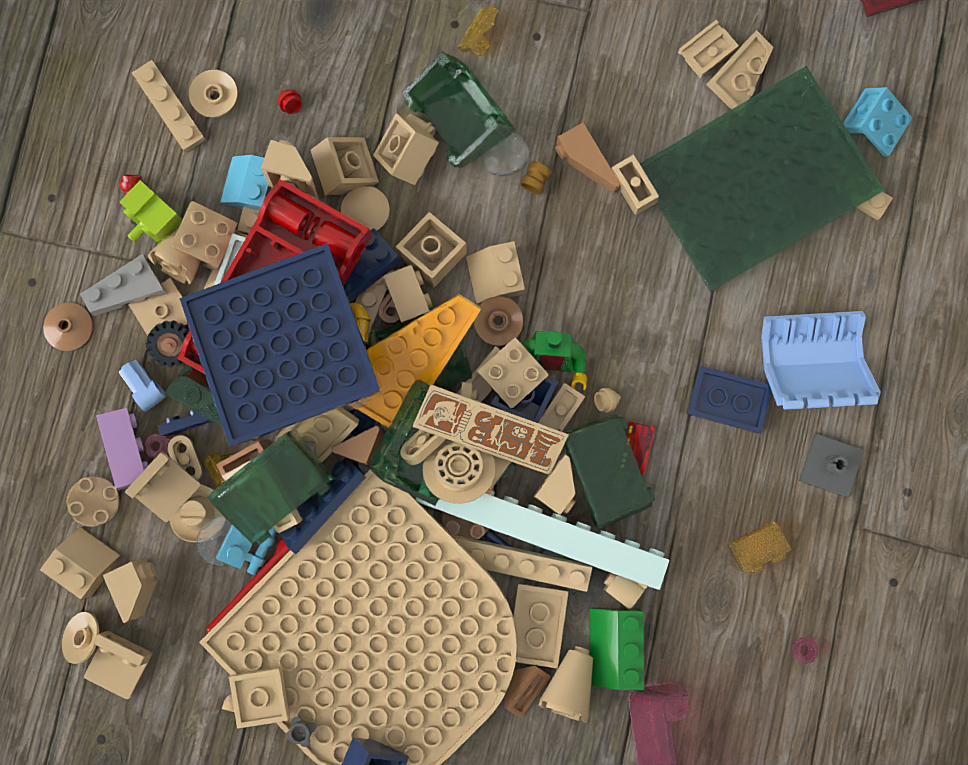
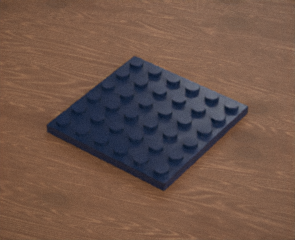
[179,243,382,447]

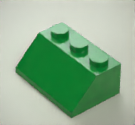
[589,608,644,690]

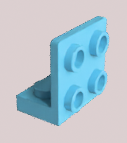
[841,87,912,156]

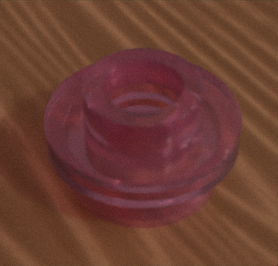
[144,434,169,458]
[792,638,818,664]

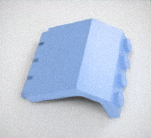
[761,311,880,410]

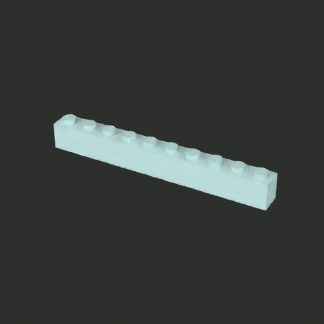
[416,473,669,590]

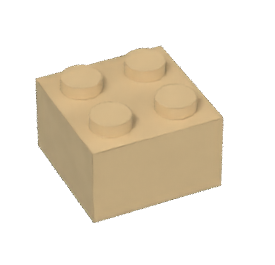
[396,212,467,288]

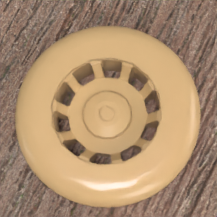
[423,439,496,504]

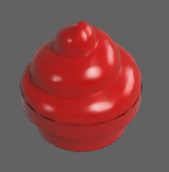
[278,89,302,114]
[119,174,144,195]

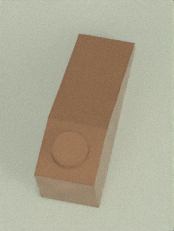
[555,123,621,194]

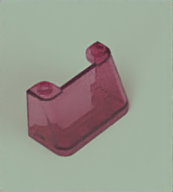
[628,682,689,765]

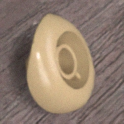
[169,485,226,542]

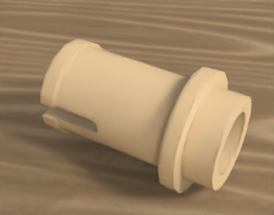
[406,113,436,137]

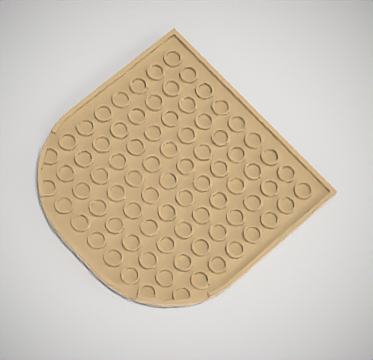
[199,462,517,765]

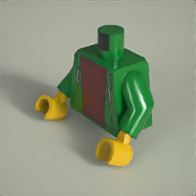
[521,331,587,390]

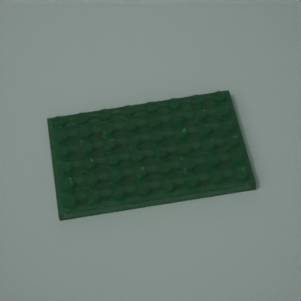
[640,66,884,292]

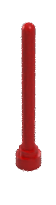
[206,538,290,633]

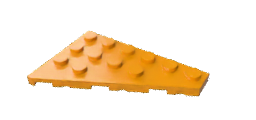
[349,294,481,435]

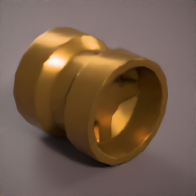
[520,161,552,195]

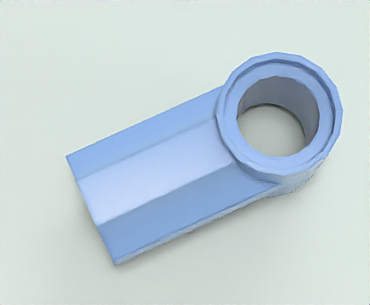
[119,359,167,412]

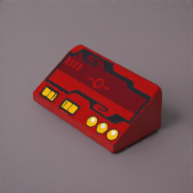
[618,421,655,475]

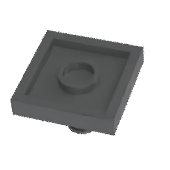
[799,434,864,498]

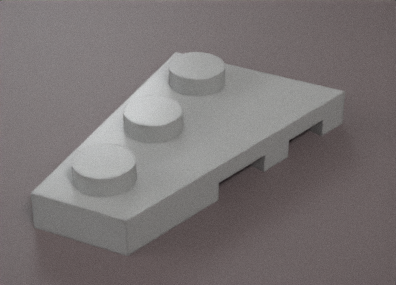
[80,254,167,316]

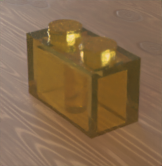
[727,522,791,574]

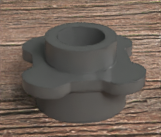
[286,716,316,747]

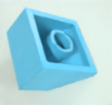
[220,155,270,210]

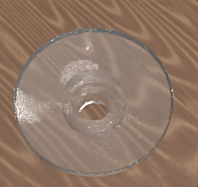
[196,516,234,567]

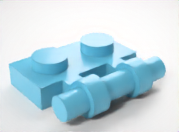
[216,512,277,575]

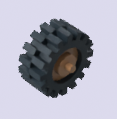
[146,320,190,367]

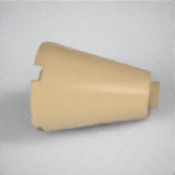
[148,227,201,284]
[538,646,593,723]

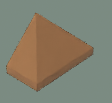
[504,665,552,718]

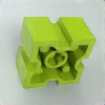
[120,180,182,244]

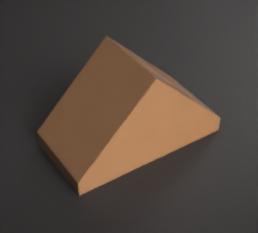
[332,426,385,467]

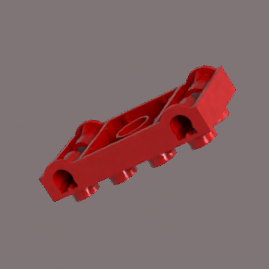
[177,179,373,374]

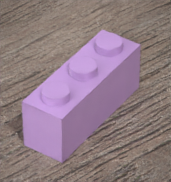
[96,408,148,491]

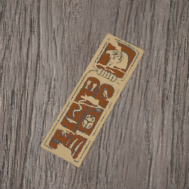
[413,385,569,475]

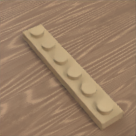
[452,535,592,592]

